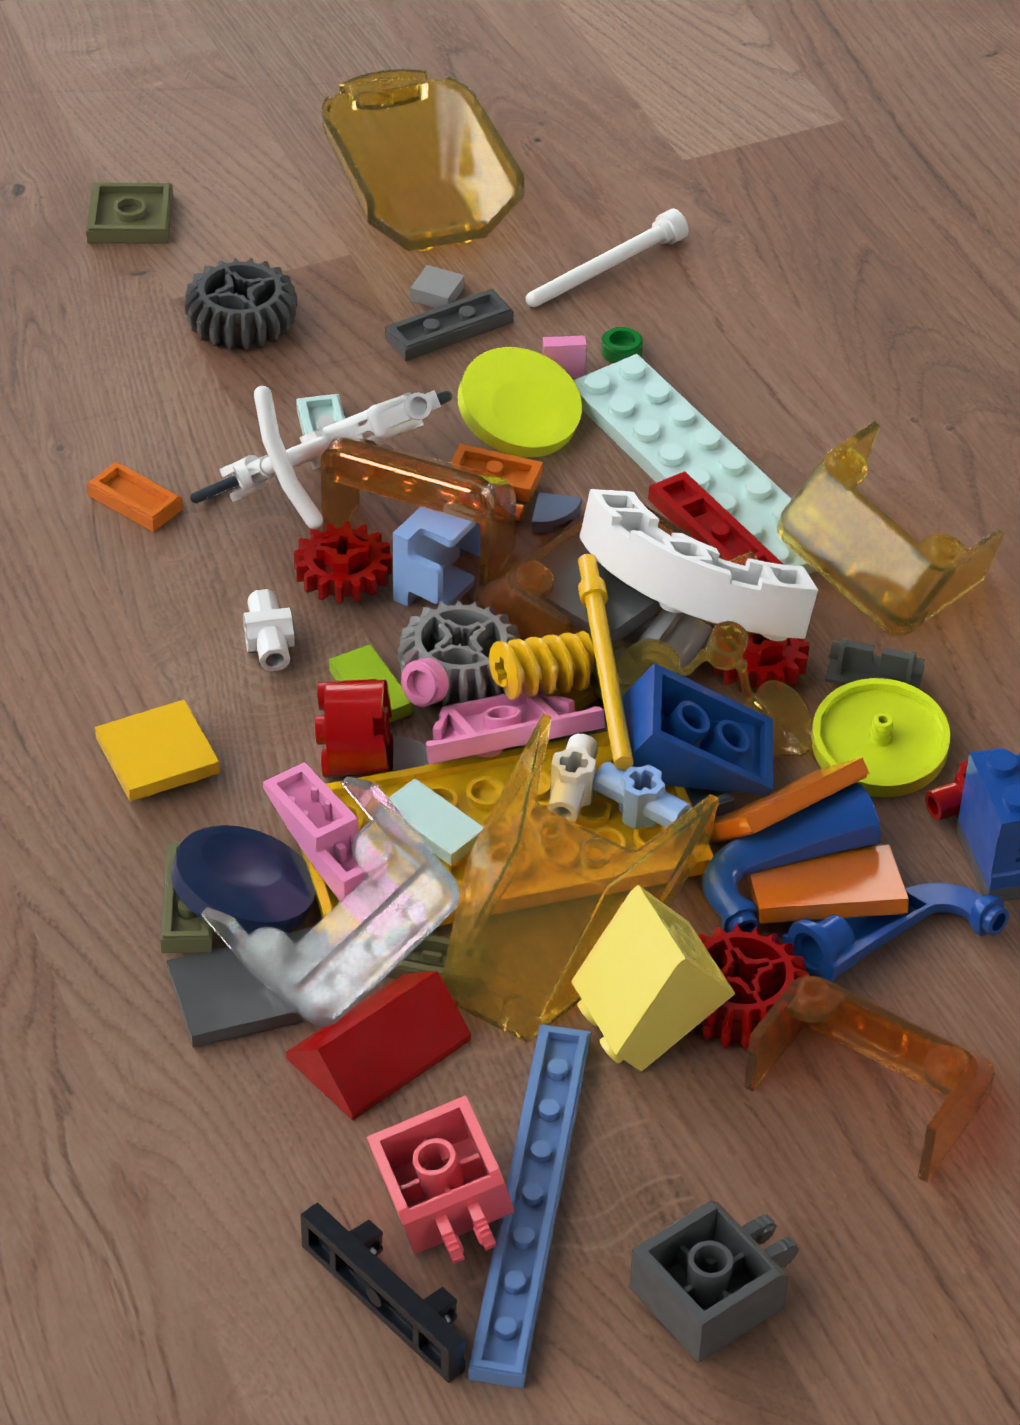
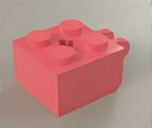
[366,1095,515,1264]

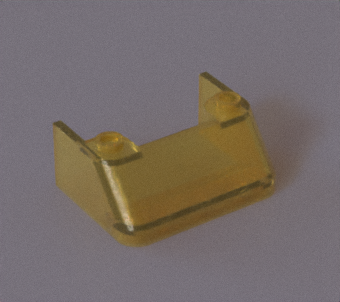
[777,421,1005,635]

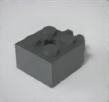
[629,1201,800,1363]

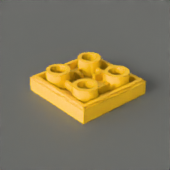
[95,699,220,802]

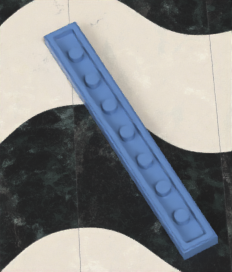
[468,1024,591,1389]

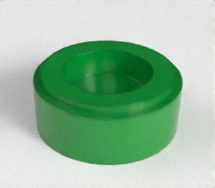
[601,327,643,363]

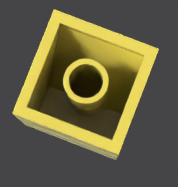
[571,885,735,1072]

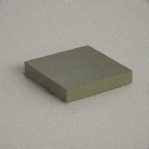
[86,182,173,244]

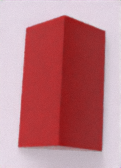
[286,971,471,1121]

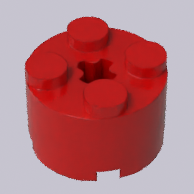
[315,679,394,778]

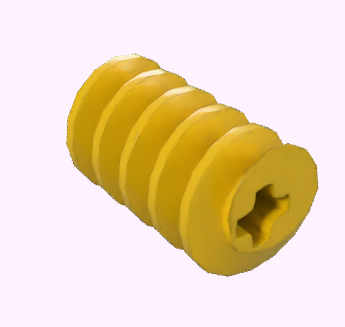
[488,631,595,700]

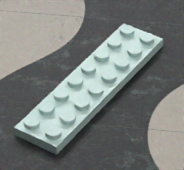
[573,354,842,574]

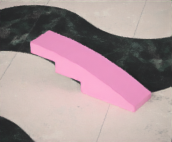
[263,762,415,940]

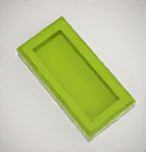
[329,644,413,722]

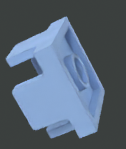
[393,483,490,607]

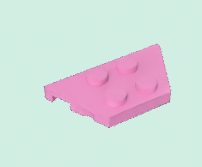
[426,690,605,764]

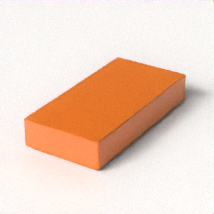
[87,461,183,532]

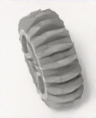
[398,599,521,706]

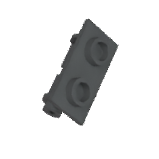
[825,638,925,689]

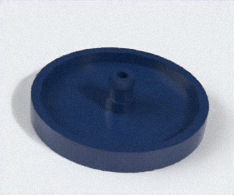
[171,825,316,937]

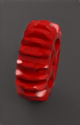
[691,924,810,1051]

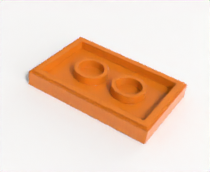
[702,758,869,844]
[746,845,909,924]

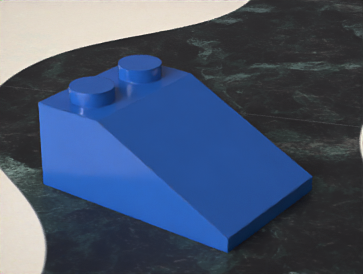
[623,663,774,795]

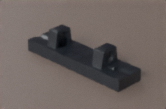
[300,1202,466,1383]

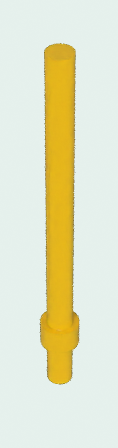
[578,554,634,770]

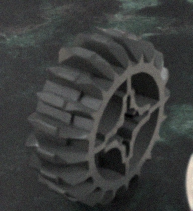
[184,257,297,351]

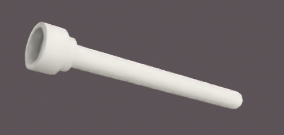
[526,208,689,307]

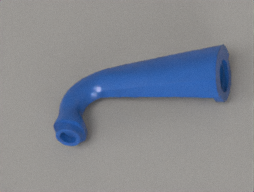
[702,782,881,933]
[783,882,1009,985]

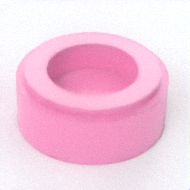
[401,657,449,707]

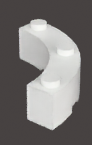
[579,489,818,641]

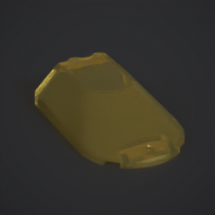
[322,69,524,251]

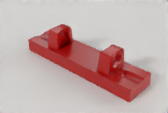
[648,471,784,566]

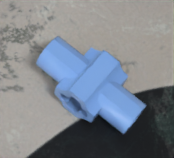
[593,761,691,833]

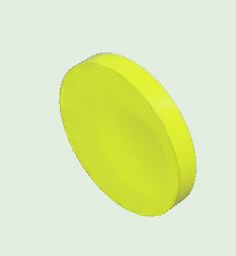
[457,347,582,458]
[811,678,950,797]

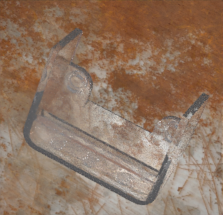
[200,776,460,1026]

